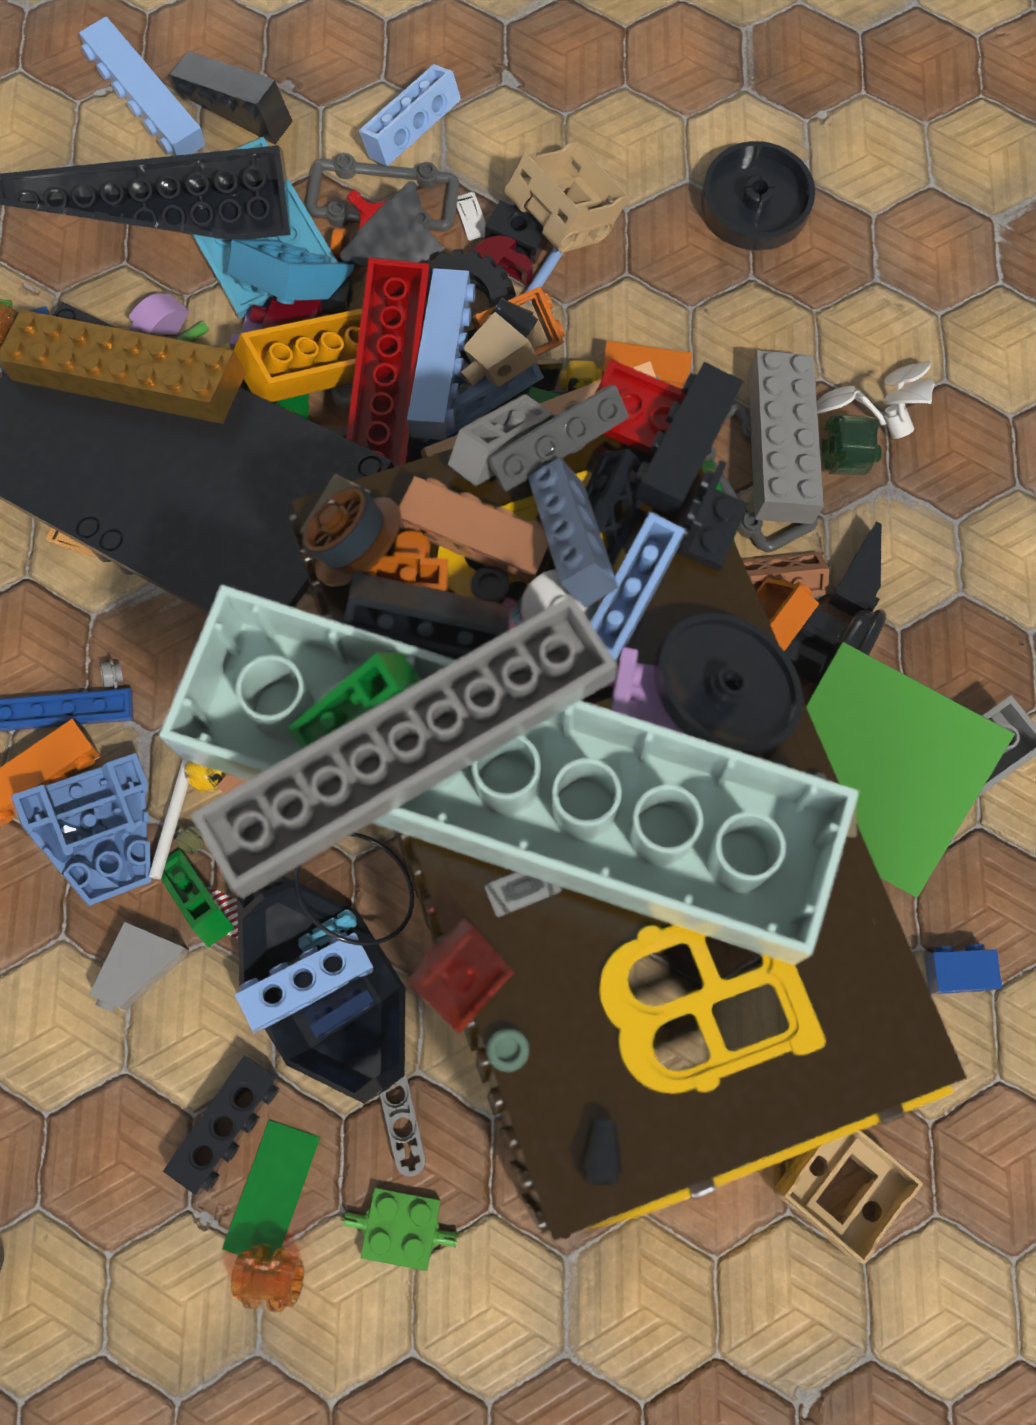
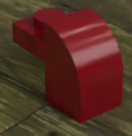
[474,236,533,286]

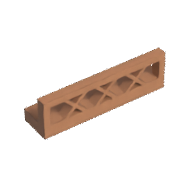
[743,552,829,596]

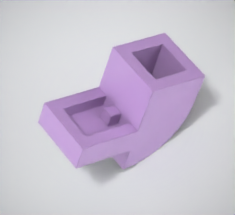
[129,293,190,337]

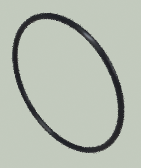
[294,833,414,946]

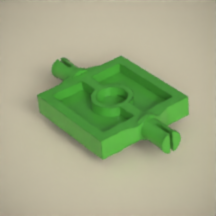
[343,1188,458,1271]

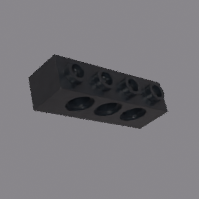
[162,1056,280,1195]

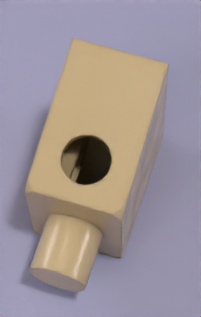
[460,312,539,387]

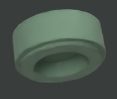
[487,1029,529,1072]

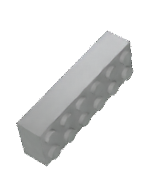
[748,350,824,524]

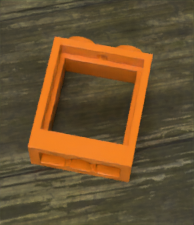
[471,286,565,356]
[757,578,819,651]

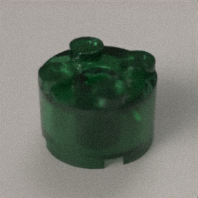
[821,415,882,475]

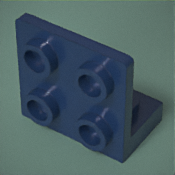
[294,957,376,1039]

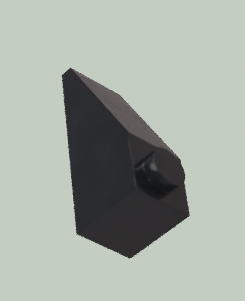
[828,521,882,616]

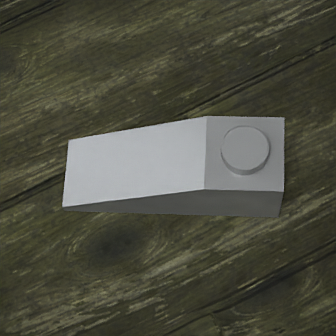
[448,394,553,486]

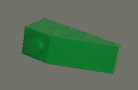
[287,652,421,750]
[161,849,235,948]

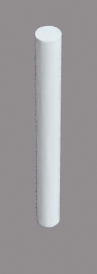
[149,759,189,879]

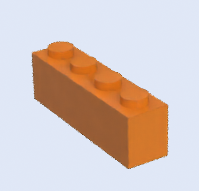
[0,719,100,827]

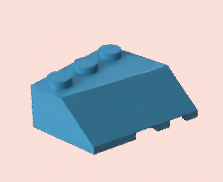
[228,239,354,304]

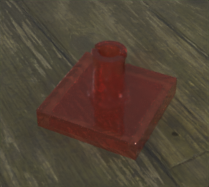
[406,920,514,1034]

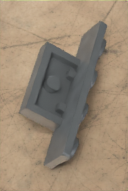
[488,385,628,491]

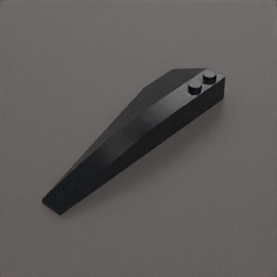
[0,145,291,240]

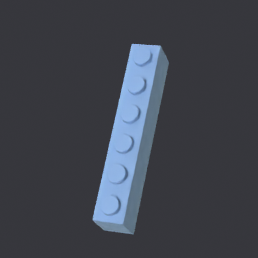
[79,16,206,156]
[407,268,475,440]

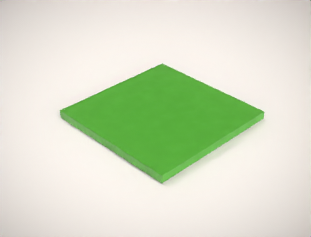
[806,641,1015,898]

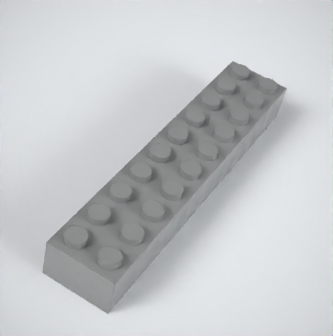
[190,595,618,898]

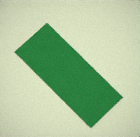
[222,1120,320,1268]

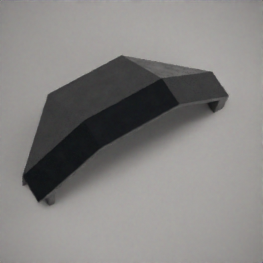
[237,875,406,1104]

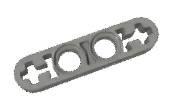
[380,1069,426,1177]

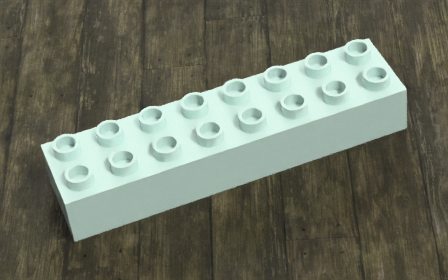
[159,585,859,965]

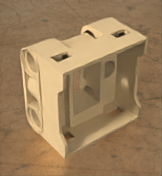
[504,142,630,253]
[773,1131,923,1265]

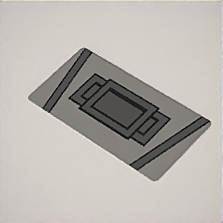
[485,872,562,917]

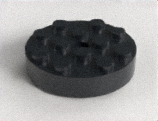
[701,141,815,250]

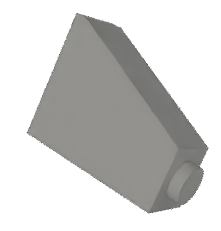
[89,922,189,1013]

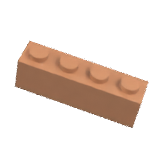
[399,476,551,584]

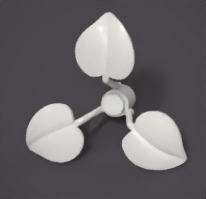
[817,360,935,439]

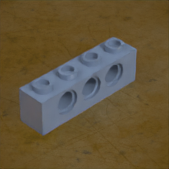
[528,457,618,607]

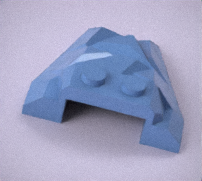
[10,753,151,906]

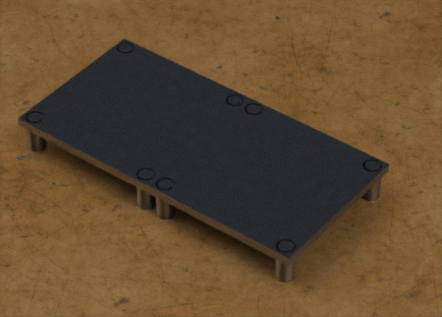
[0,302,395,615]

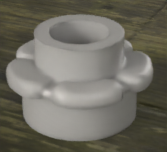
[100,659,123,689]

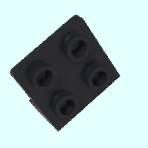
[678,460,748,572]

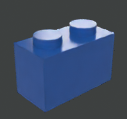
[924,944,1002,995]

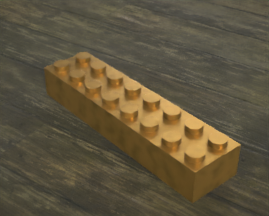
[0,310,246,424]

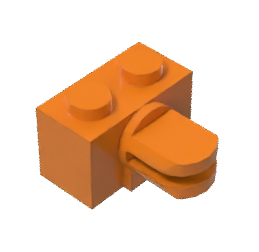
[368,531,449,592]

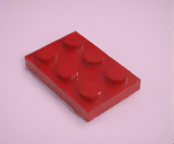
[595,359,686,456]

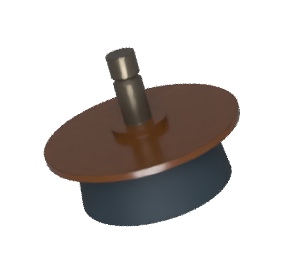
[302,486,401,586]

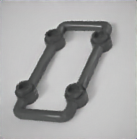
[306,153,459,232]
[705,404,818,552]

